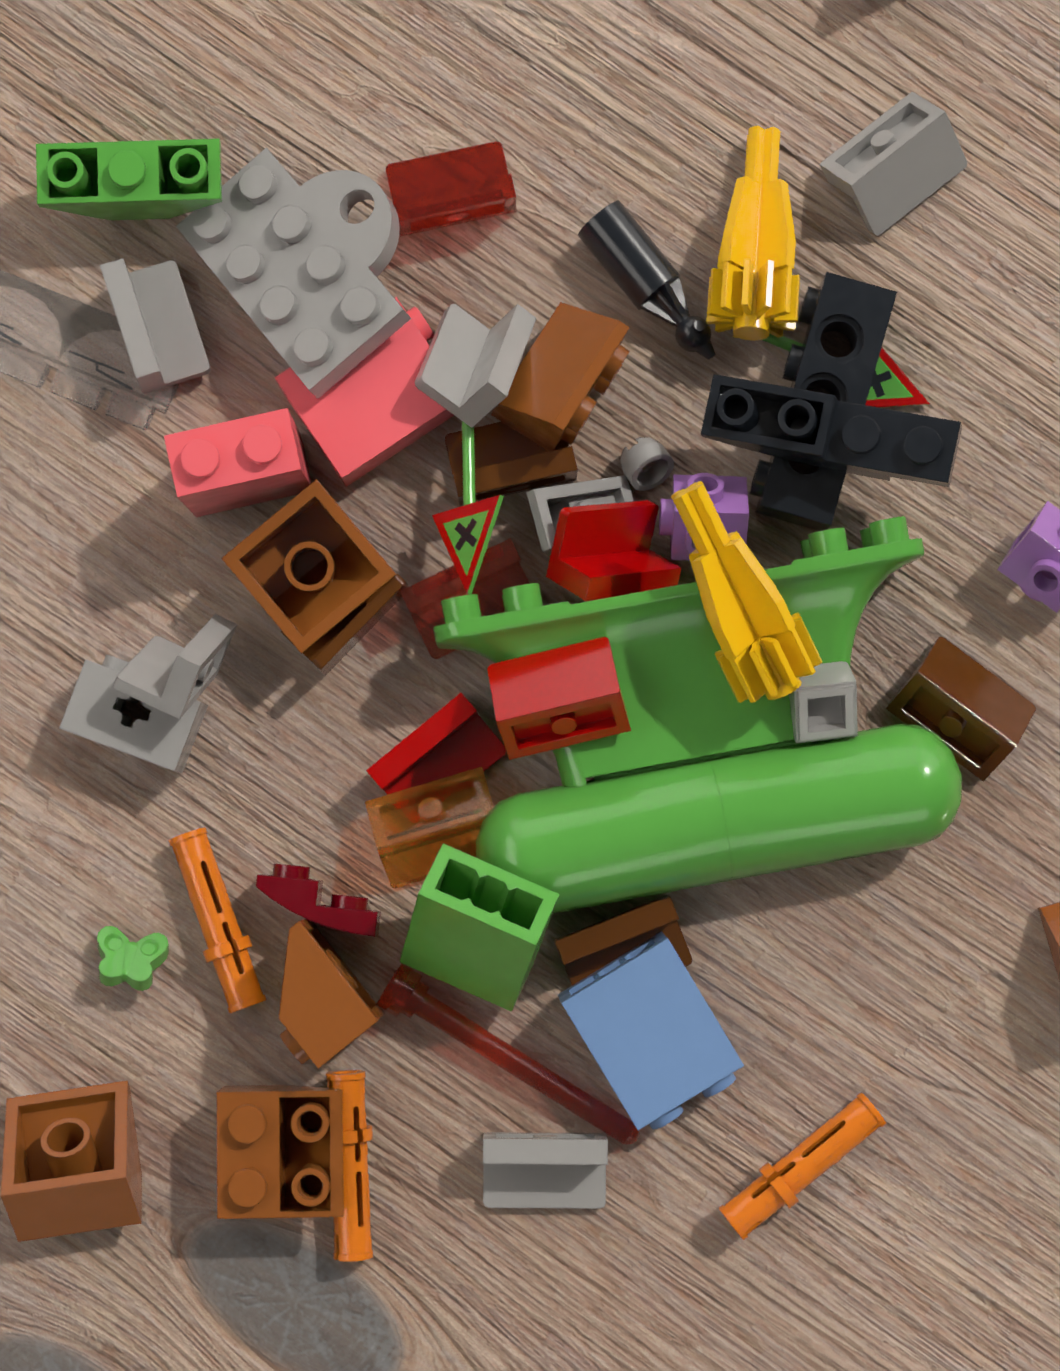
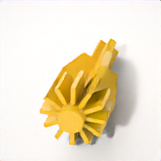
[706,125,800,341]
[671,481,823,703]

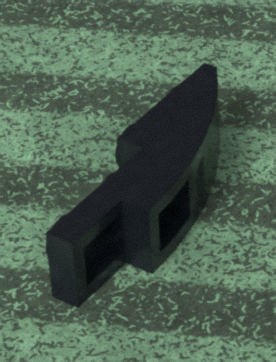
[701,374,962,488]

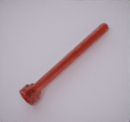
[376,963,640,1145]

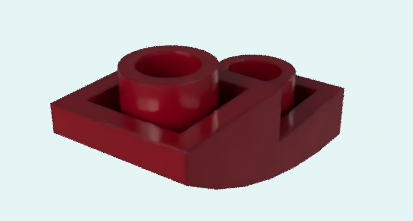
[256,864,381,937]

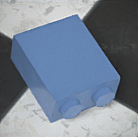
[558,931,744,1130]

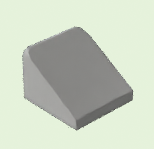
[789,661,858,744]

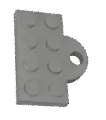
[176,147,411,398]

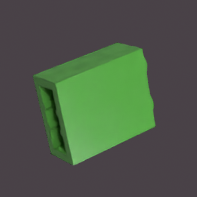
[400,843,559,1012]

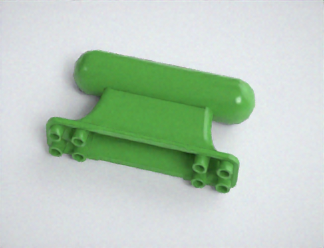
[433,516,962,913]

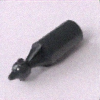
[578,200,716,360]

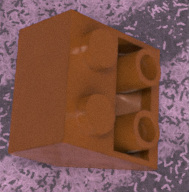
[491,302,630,451]
[216,1085,344,1219]

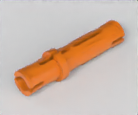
[168,827,267,1014]
[326,1070,373,1262]
[718,1092,887,1241]

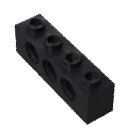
[749,272,897,531]

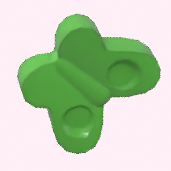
[97,926,169,991]

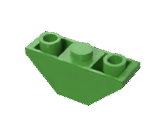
[36,139,222,220]

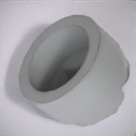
[620,437,674,491]

